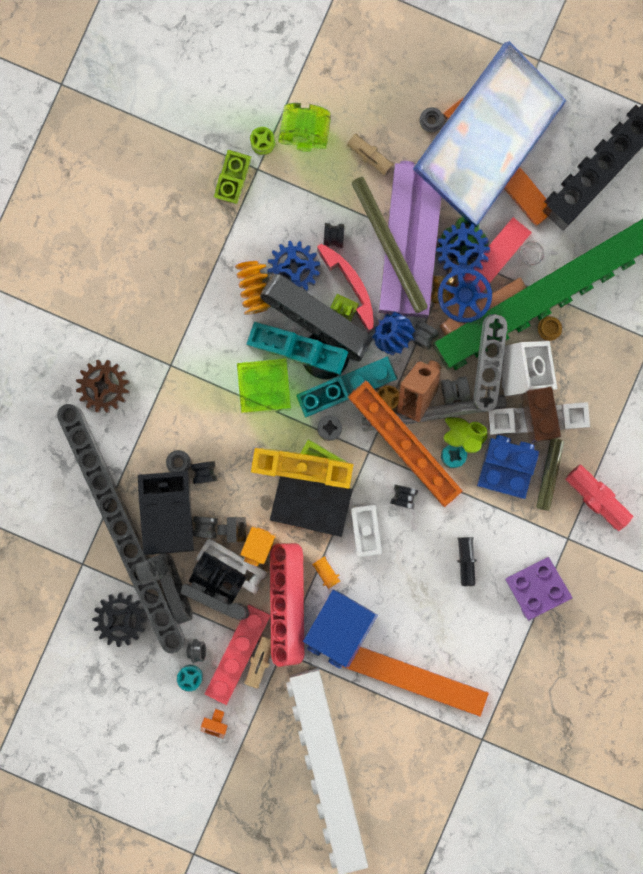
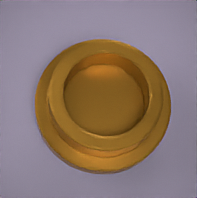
[537,316,562,341]

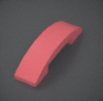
[452,217,532,295]
[317,244,374,333]

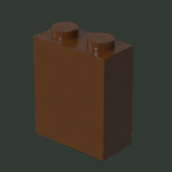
[521,386,561,443]

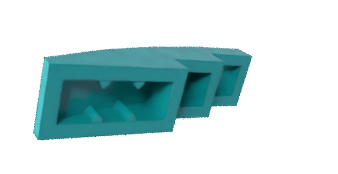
[246,322,348,375]

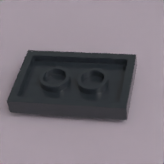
[270,476,353,537]

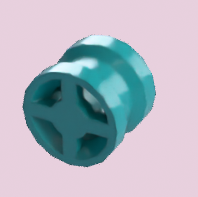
[441,445,467,468]
[177,664,203,692]

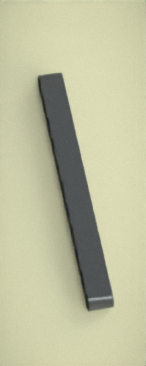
[57,404,185,654]

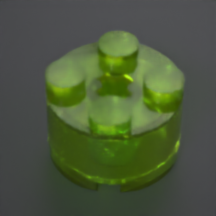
[278,103,331,152]

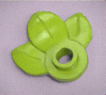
[443,417,488,453]

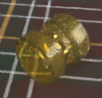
[430,276,456,303]

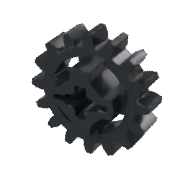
[92,592,148,647]

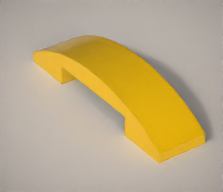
[251,448,354,489]

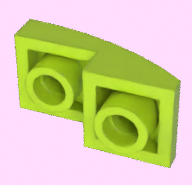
[214,150,252,204]

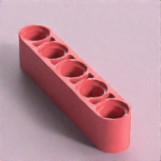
[270,543,304,667]

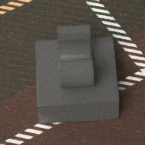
[217,517,246,542]

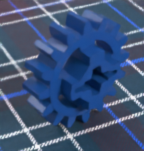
[436,223,490,278]
[267,241,320,292]

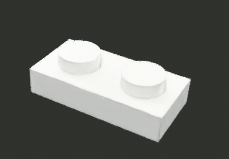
[351,505,382,557]

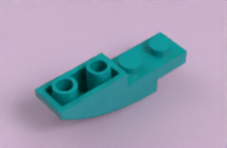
[296,356,398,418]

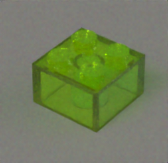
[237,359,291,415]

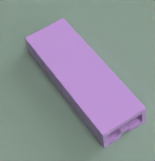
[378,161,444,318]

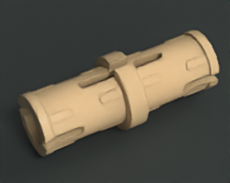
[346,133,394,176]
[244,636,271,688]

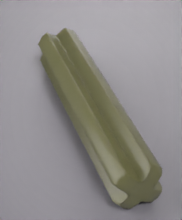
[536,438,564,511]

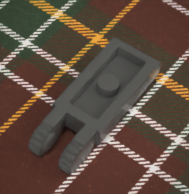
[180,581,250,620]

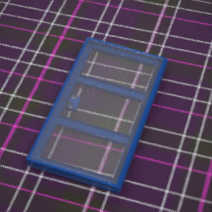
[413,41,566,227]

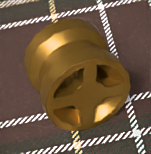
[377,385,400,410]

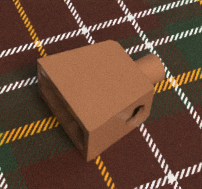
[397,360,442,422]

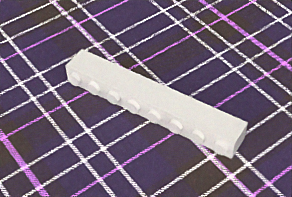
[286,668,368,874]

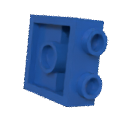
[477,435,540,499]

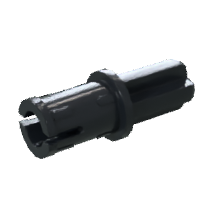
[457,537,477,587]

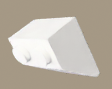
[497,341,557,396]

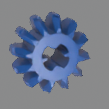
[372,312,415,356]

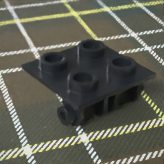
[188,551,248,604]

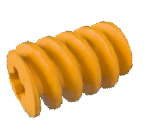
[235,261,271,315]

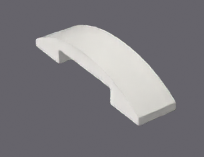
[488,402,590,435]

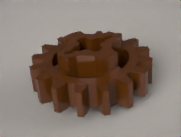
[76,360,130,413]

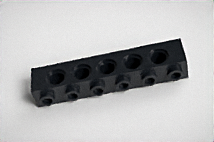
[543,104,643,231]

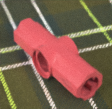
[565,464,634,531]

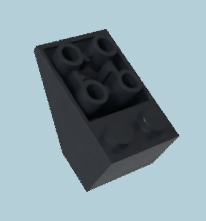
[138,471,194,555]

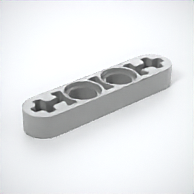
[473,314,507,412]

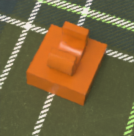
[200,709,228,739]

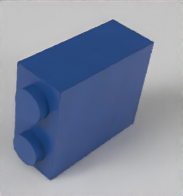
[303,589,378,669]

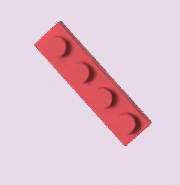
[205,604,271,705]

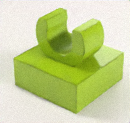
[330,294,359,322]

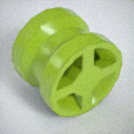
[250,126,275,155]

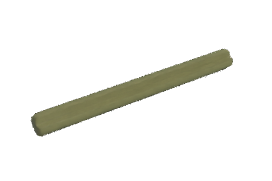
[352,177,428,313]

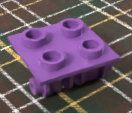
[505,557,573,621]

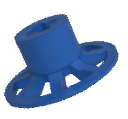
[438,268,492,323]

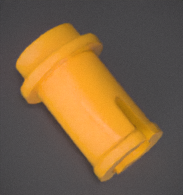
[312,556,340,589]

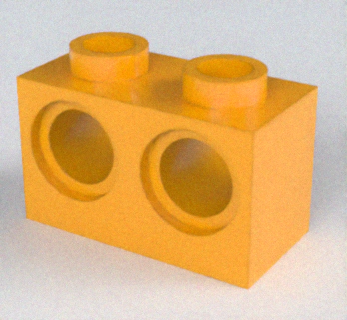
[240,526,277,567]

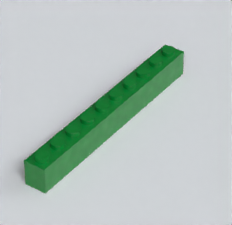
[432,219,643,371]

